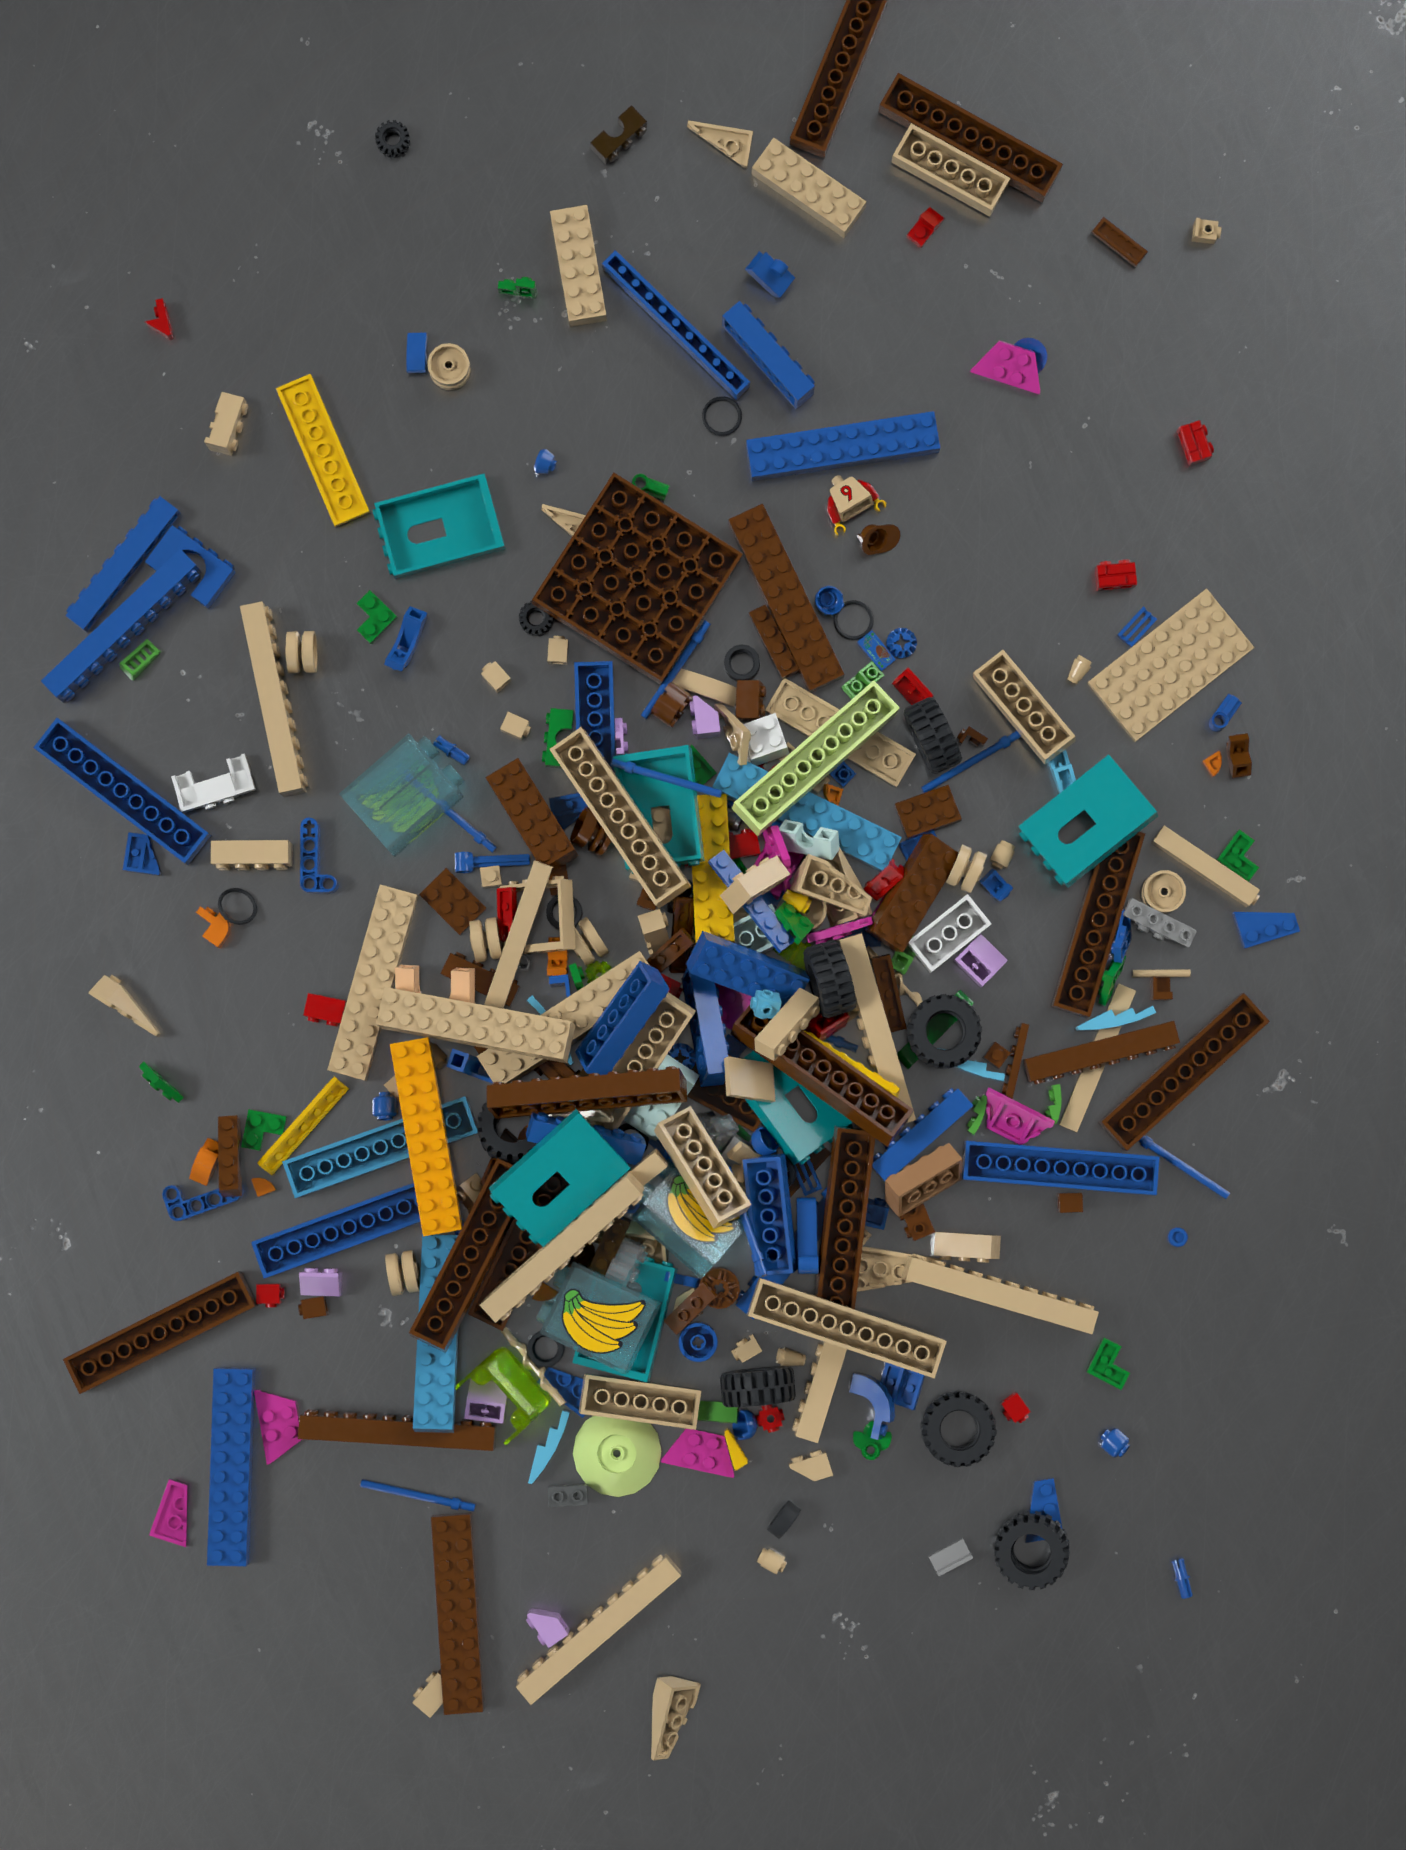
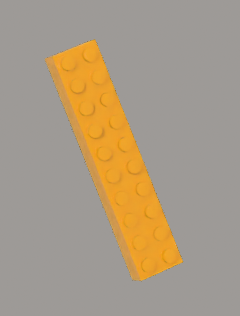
[390,1037,463,1237]

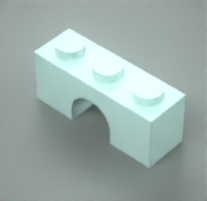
[779,820,839,860]

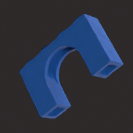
[145,525,236,609]

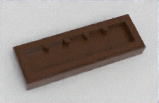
[1091,217,1148,268]
[664,1281,718,1335]

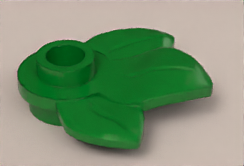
[853,1421,892,1460]

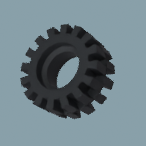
[375,120,410,158]
[519,600,554,636]

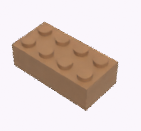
[885,1143,963,1217]

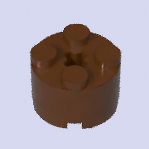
[650,682,693,728]

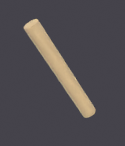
[1132,969,1191,977]

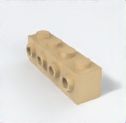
[755,988,820,1061]

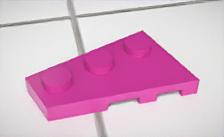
[149,1479,187,1547]

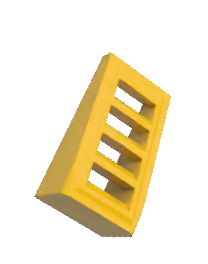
[724,1428,748,1471]

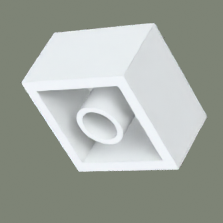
[743,713,790,766]

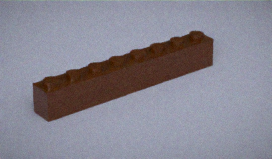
[1023,1021,1180,1084]

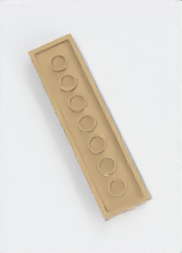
[765,678,916,788]

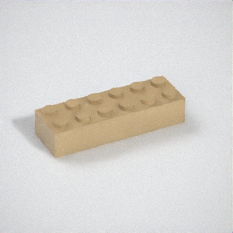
[891,124,1010,217]
[752,138,867,238]
[550,205,607,327]
[973,650,1075,765]
[654,1106,751,1229]
[792,1341,847,1443]
[579,1374,701,1430]

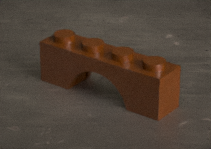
[218,1115,242,1197]

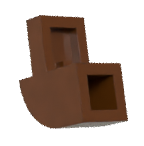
[1226,733,1252,778]

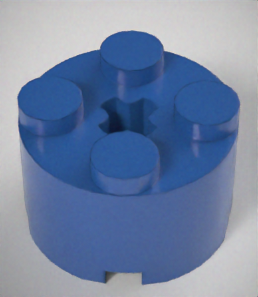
[679,1322,718,1362]

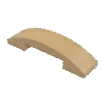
[662,667,737,707]

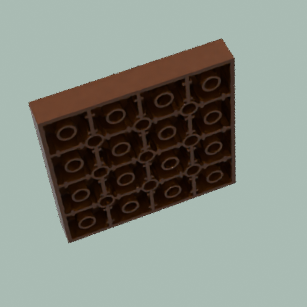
[532,472,743,685]

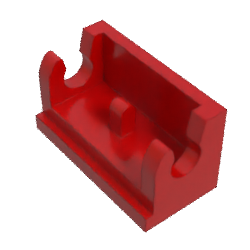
[892,667,934,705]
[863,859,904,901]

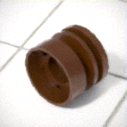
[570,806,612,856]
[699,1266,740,1309]

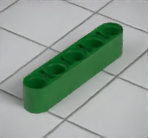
[897,989,974,1069]

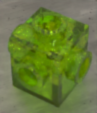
[585,960,612,984]

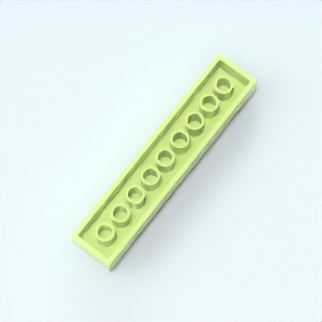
[732,681,900,836]

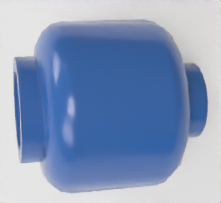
[372,1092,398,1121]
[1101,1429,1130,1458]

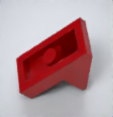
[907,207,945,248]
[145,298,174,340]

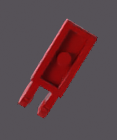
[497,887,517,942]

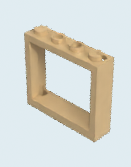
[500,876,575,954]

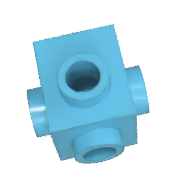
[750,990,782,1019]

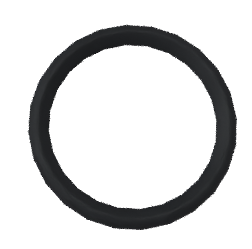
[702,396,742,436]
[833,600,874,640]
[218,888,257,925]

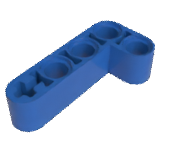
[300,817,339,894]
[162,1185,243,1221]
[796,1197,818,1274]

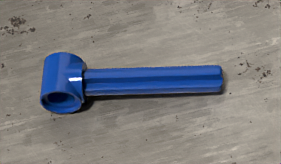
[454,852,530,873]

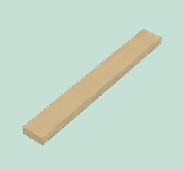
[484,860,553,1009]
[1059,983,1136,1133]

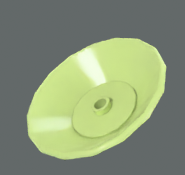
[573,1416,662,1497]

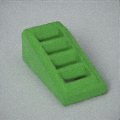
[119,639,161,681]

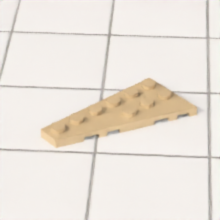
[857,1246,941,1292]

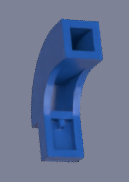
[384,606,427,671]
[446,1049,493,1083]
[849,1372,895,1440]

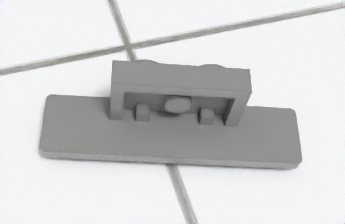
[1123,898,1197,947]

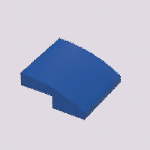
[880,1362,925,1410]

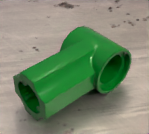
[632,474,670,502]

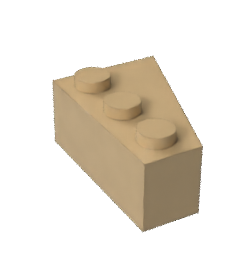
[204,392,248,456]
[720,856,790,914]
[638,909,669,956]
[934,1232,1001,1263]

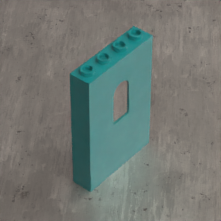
[372,473,505,579]
[613,745,705,874]
[1018,754,1158,888]
[742,1051,853,1166]
[489,1109,630,1247]
[572,1251,678,1382]

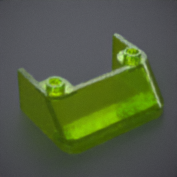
[456,1347,550,1445]

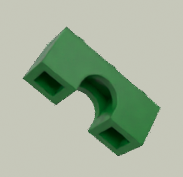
[542,708,574,769]

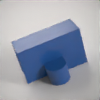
[745,251,795,298]

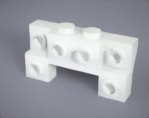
[171,753,256,813]

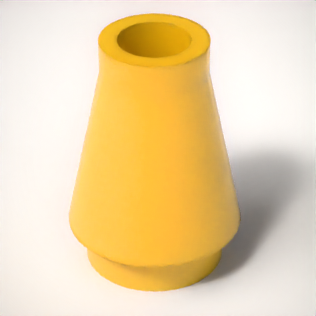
[782,889,812,914]

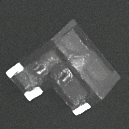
[696,1111,739,1153]
[605,1237,648,1286]

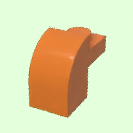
[196,906,231,949]
[547,937,568,976]
[189,1138,218,1186]

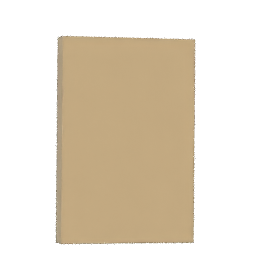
[724,1057,775,1103]

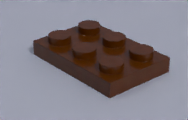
[895,784,962,840]
[419,868,487,935]

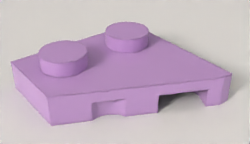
[615,718,628,756]

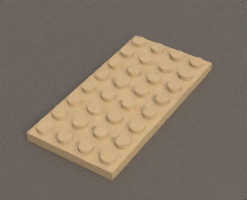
[1088,588,1255,742]

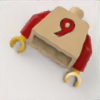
[827,475,886,535]

